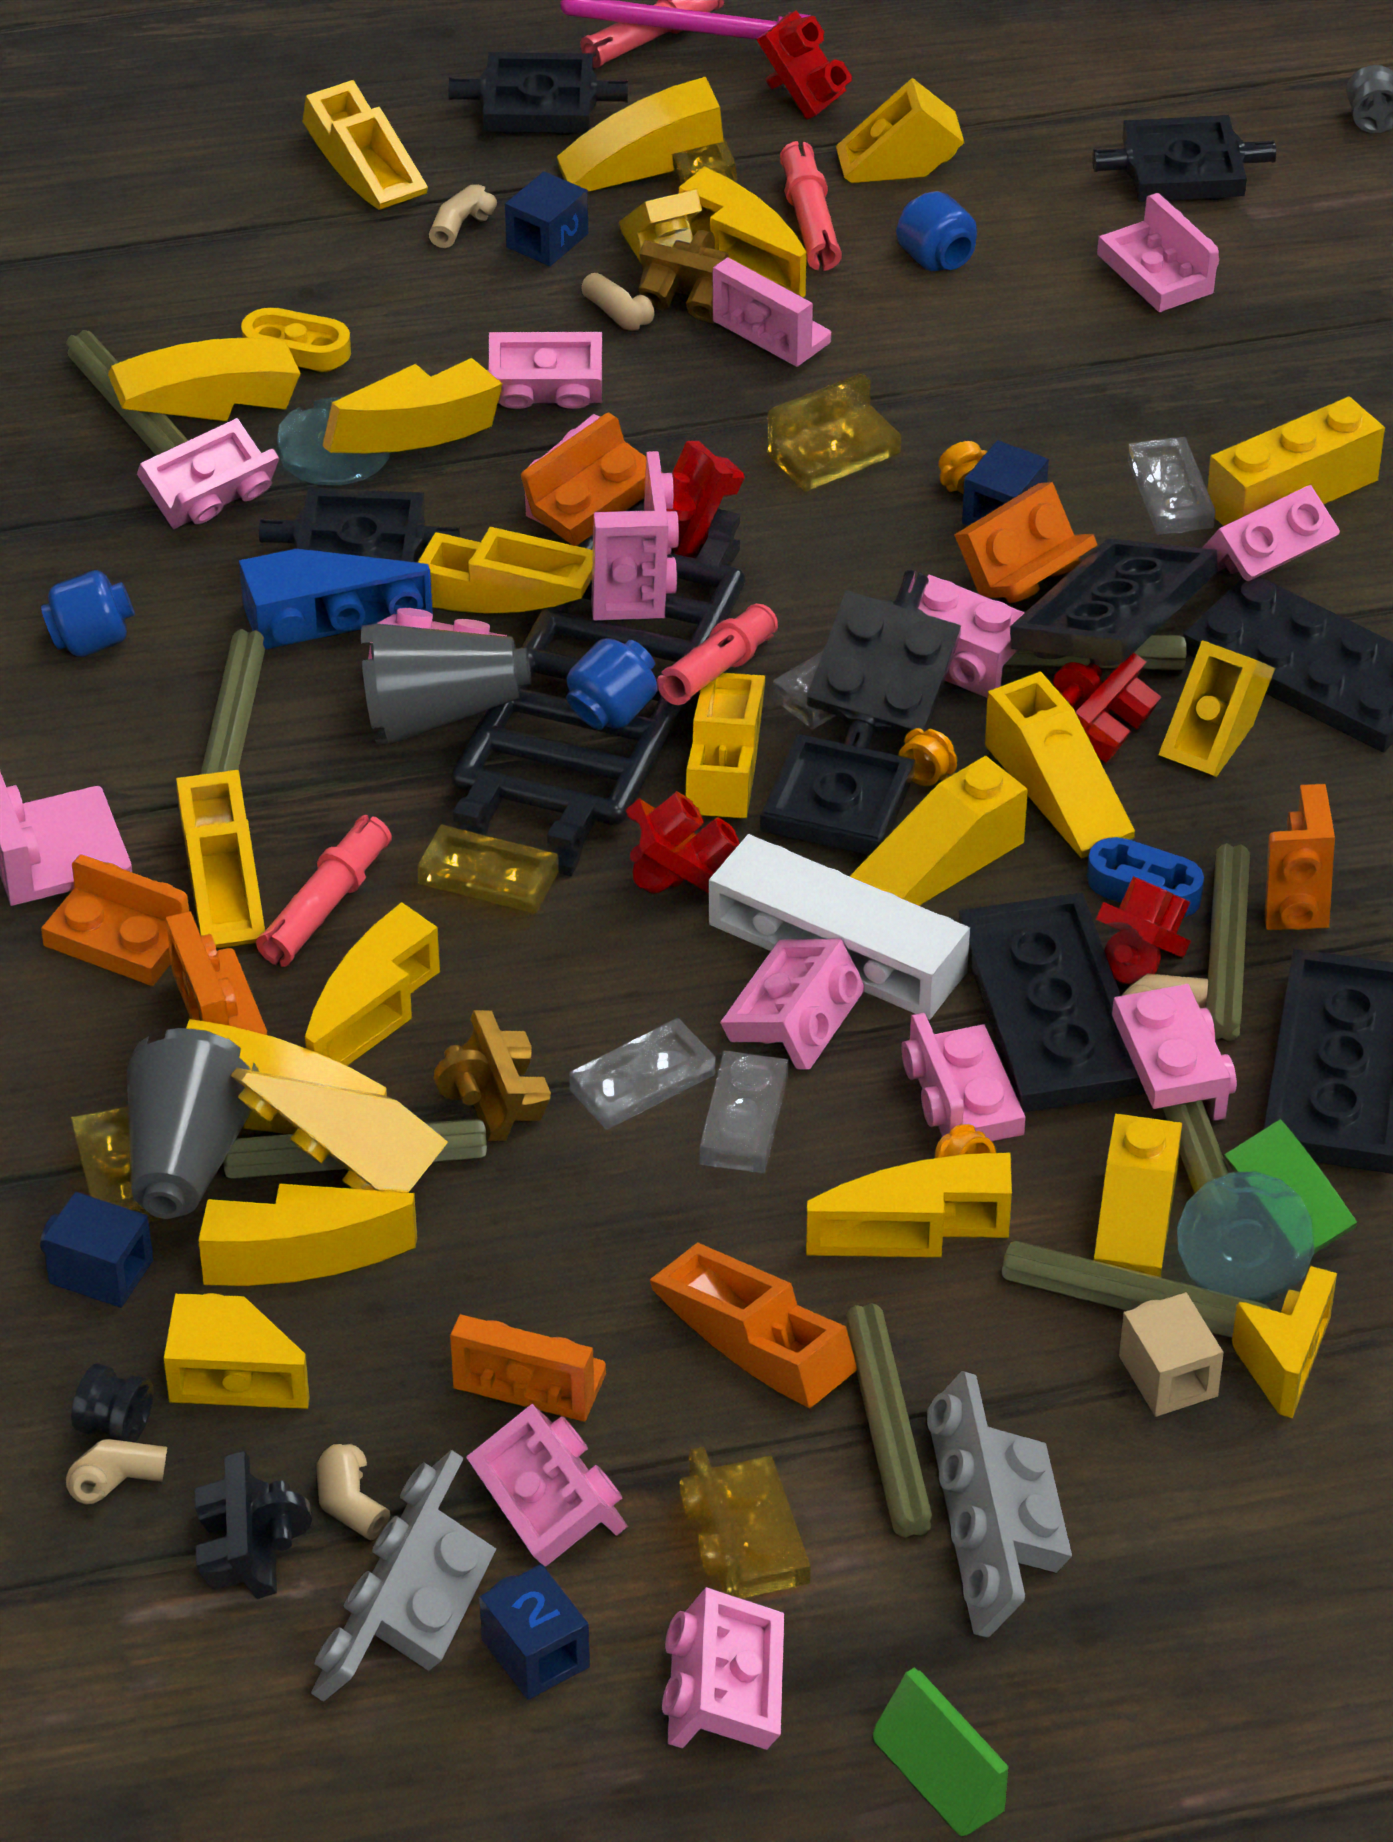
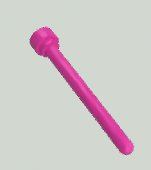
[560,0,810,40]

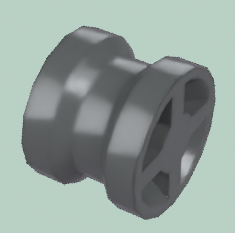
[1346,65,1393,133]

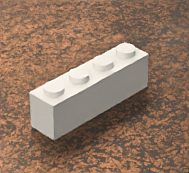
[709,834,970,1020]

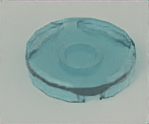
[277,397,390,486]
[1177,1171,1314,1304]

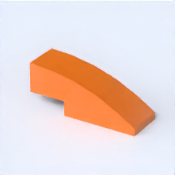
[650,1242,858,1409]

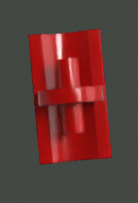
[756,10,852,120]
[666,441,745,558]
[1053,653,1162,763]
[626,791,740,894]
[1095,876,1191,985]

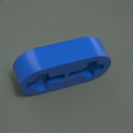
[1087,837,1204,918]

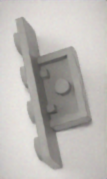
[927,1371,1072,1638]
[311,1450,496,1702]

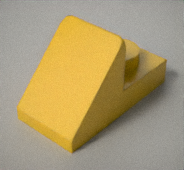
[619,189,702,263]
[1232,1266,1337,1418]

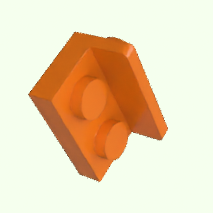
[521,412,662,546]
[954,482,1098,603]
[1265,784,1335,930]
[41,854,189,986]
[166,911,267,1035]
[450,1314,606,1422]

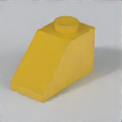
[836,78,965,183]
[1158,640,1275,777]
[1094,1113,1182,1277]
[164,1293,310,1409]

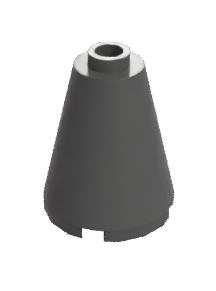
[361,623,531,745]
[127,1028,260,1219]

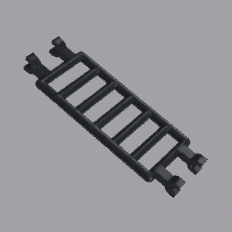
[451,498,746,876]

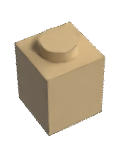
[1119,1292,1224,1417]

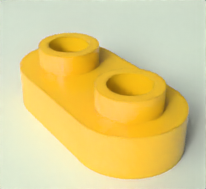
[241,308,351,372]

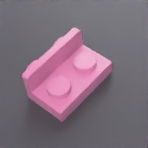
[713,257,831,367]
[1203,485,1340,581]
[720,939,864,1069]
[901,1013,1026,1142]
[466,1404,628,1567]
[662,1587,784,1750]

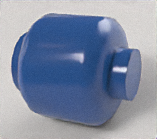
[896,191,978,271]
[41,570,135,658]
[566,639,658,730]

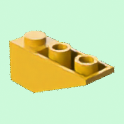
[985,671,1135,859]
[231,1068,448,1193]

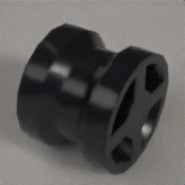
[71,1363,154,1442]

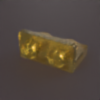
[768,373,901,492]
[679,1446,811,1599]

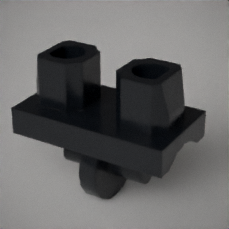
[195,1451,312,1599]

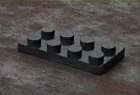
[1010,538,1218,666]
[1183,576,1393,753]
[958,892,1146,1112]
[1264,948,1393,1174]

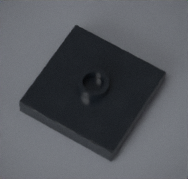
[760,734,915,855]

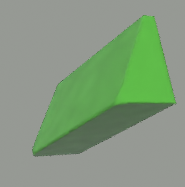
[873,1667,1008,1836]

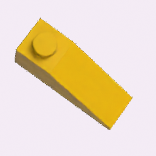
[850,756,1028,906]

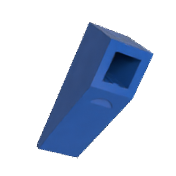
[239,549,433,649]

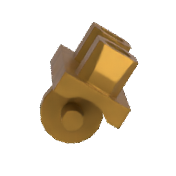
[639,230,729,324]
[433,1010,551,1141]

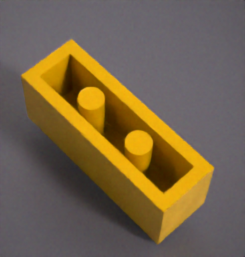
[1205,396,1385,526]

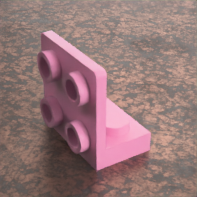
[591,451,679,620]
[0,772,132,906]

